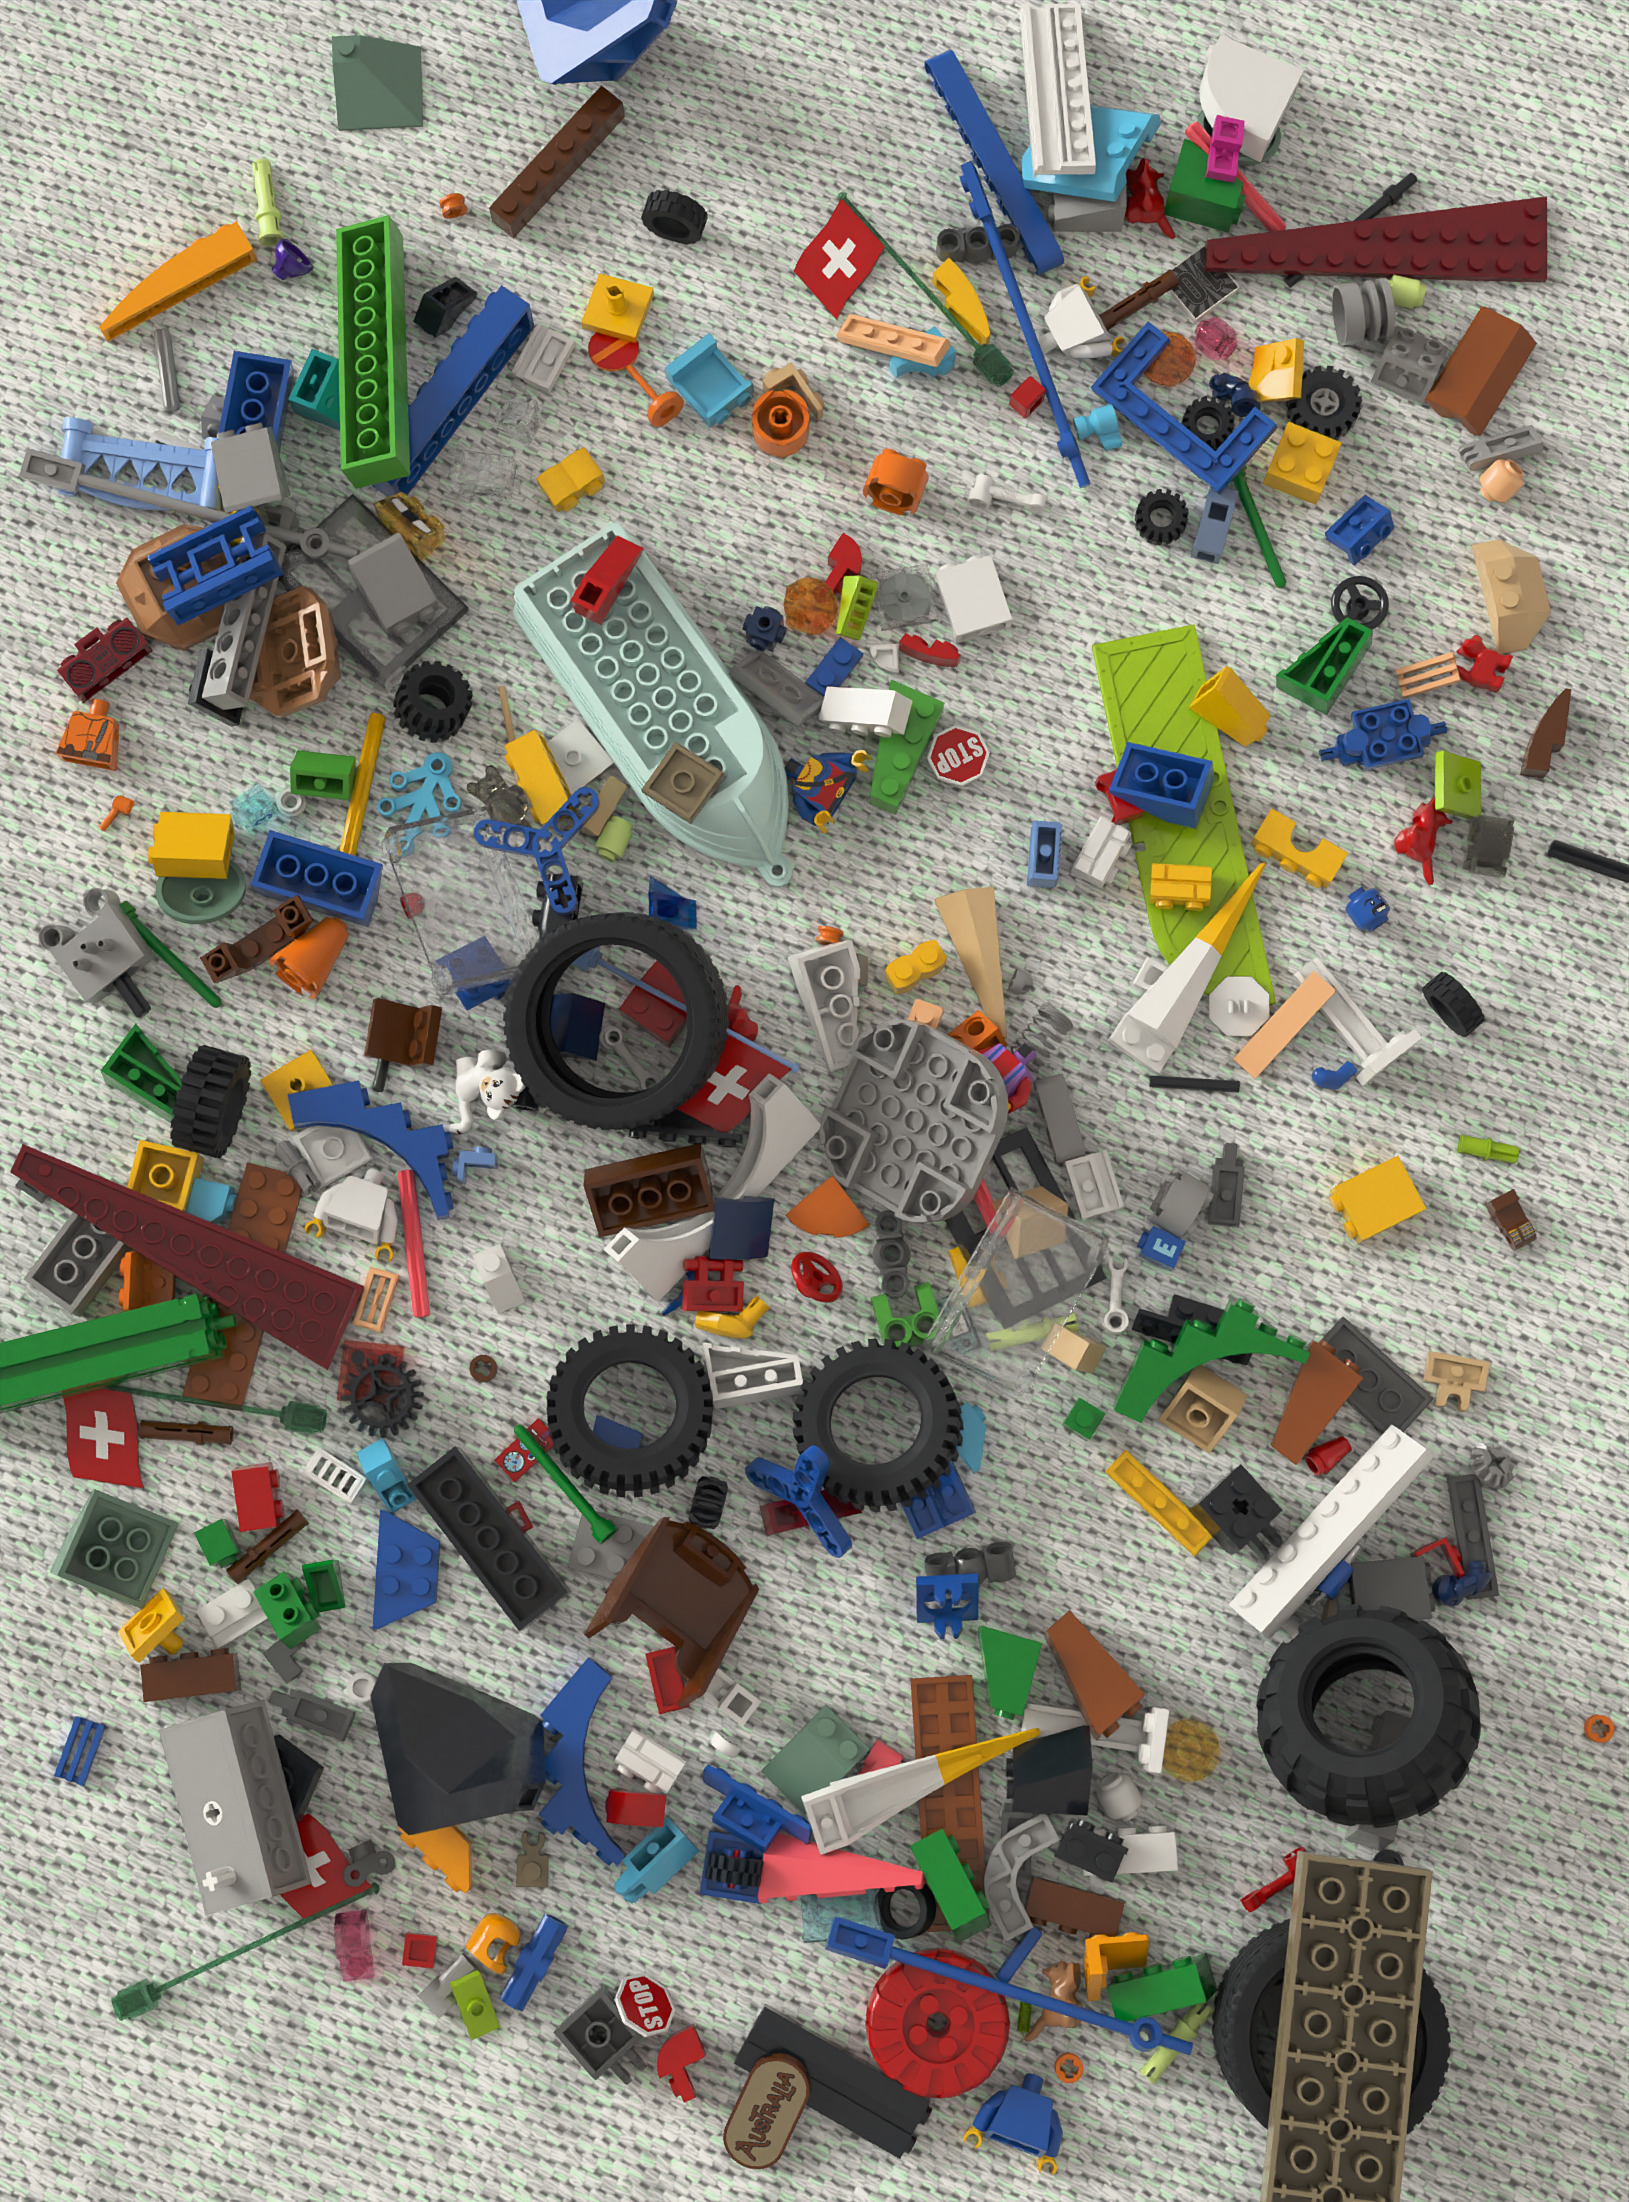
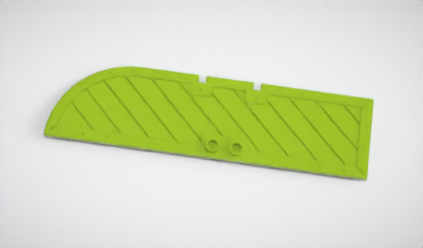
[1092,624,1276,1005]

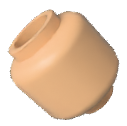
[1480,459,1524,503]

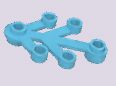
[377,752,462,859]

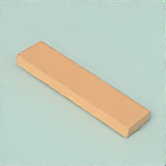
[837,314,951,367]
[1233,971,1336,1079]

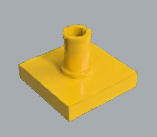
[581,273,654,343]
[260,1049,333,1131]
[118,1587,185,1663]

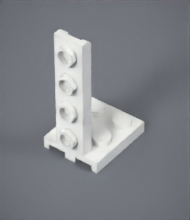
[1292,957,1422,1086]
[1021,1703,1169,1773]

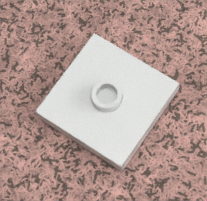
[547,718,615,794]

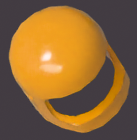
[465,1913,521,1975]

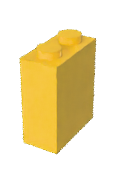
[148,812,235,879]
[1329,1155,1427,1244]

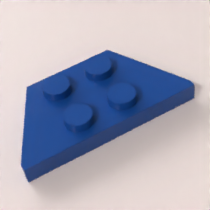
[373,1510,440,1629]

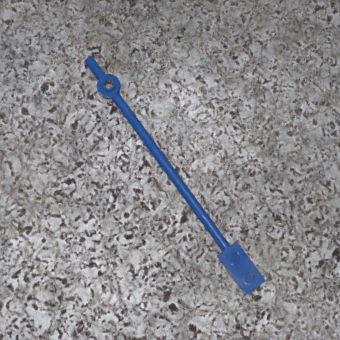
[959,161,1091,488]
[825,1916,1193,2055]

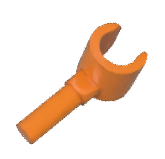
[99,796,135,832]

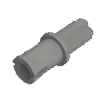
[275,1141,321,1195]

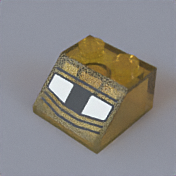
[374,492,446,562]

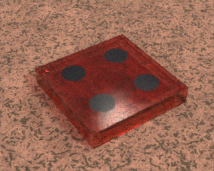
[337,1340,405,1407]

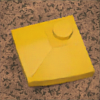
[1248,338,1304,403]

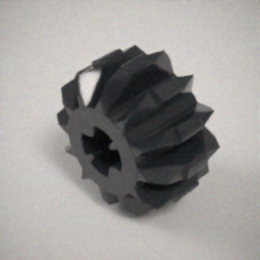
[688,1476,728,1529]

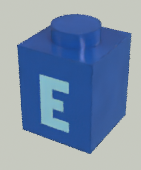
[1136,1226,1186,1271]

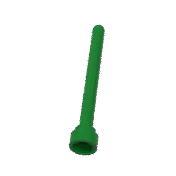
[1231,465,1286,588]
[119,901,222,1008]
[514,1424,618,1545]

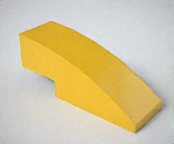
[932,258,990,348]

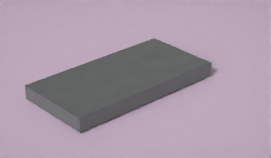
[1318,1316,1434,1434]

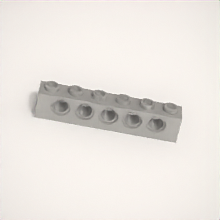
[202,533,286,710]

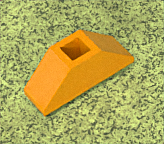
[398,1826,472,1893]

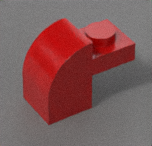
[605,1789,666,1827]
[657,2024,706,2103]

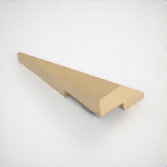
[935,887,1007,1039]

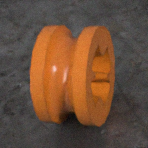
[439,193,468,219]
[815,926,844,945]
[1584,1714,1614,1743]
[1054,2053,1083,2083]

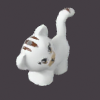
[449,1049,525,1135]

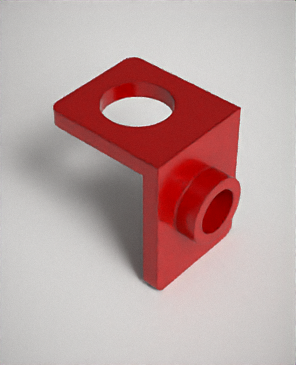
[1410,1537,1465,1577]

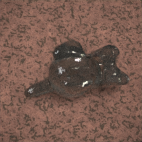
[466,765,532,828]

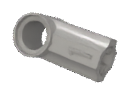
[418,1953,482,2019]

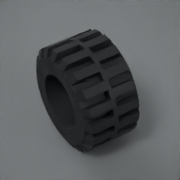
[393,661,473,743]

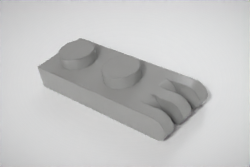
[1458,425,1543,471]

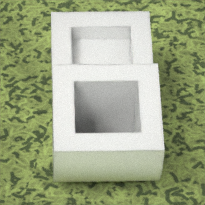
[702,1668,761,1727]

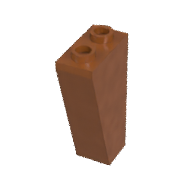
[1270,1339,1363,1465]
[1044,1610,1145,1740]

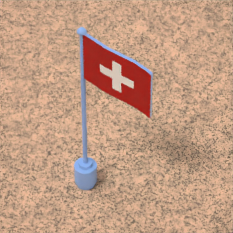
[572,946,799,1133]

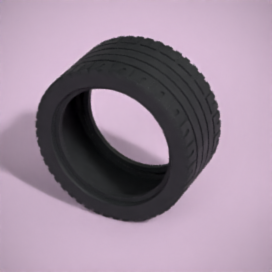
[503,912,729,1130]
[1212,1919,1451,2135]

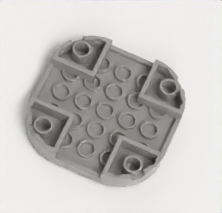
[819,1019,1008,1222]

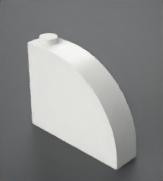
[1200,35,1304,162]

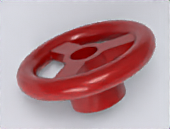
[791,1252,843,1303]

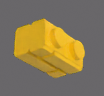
[1150,863,1212,911]

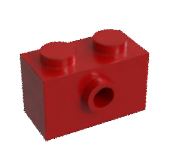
[231,1462,285,1532]

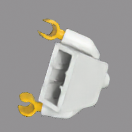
[1038,276,1125,358]
[304,1169,398,1262]

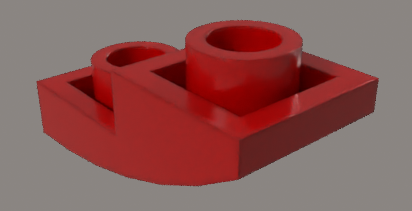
[899,633,961,667]

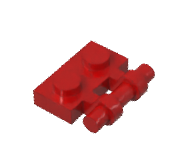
[682,1256,744,1312]

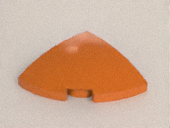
[786,1176,869,1238]

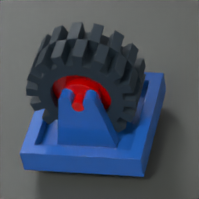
[699,1830,764,1904]

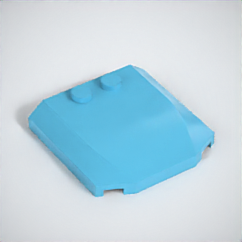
[1022,105,1161,202]

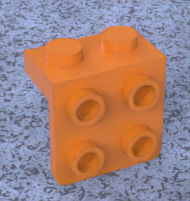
[119,1251,176,1312]

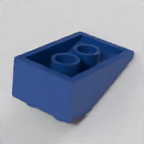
[1109,742,1214,829]

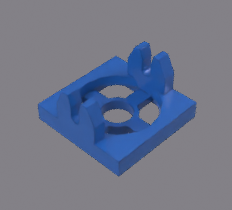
[916,1573,979,1639]

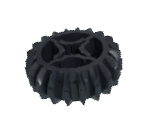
[341,1355,424,1438]

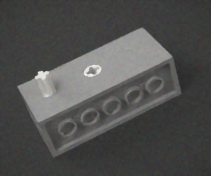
[159,1699,312,1915]

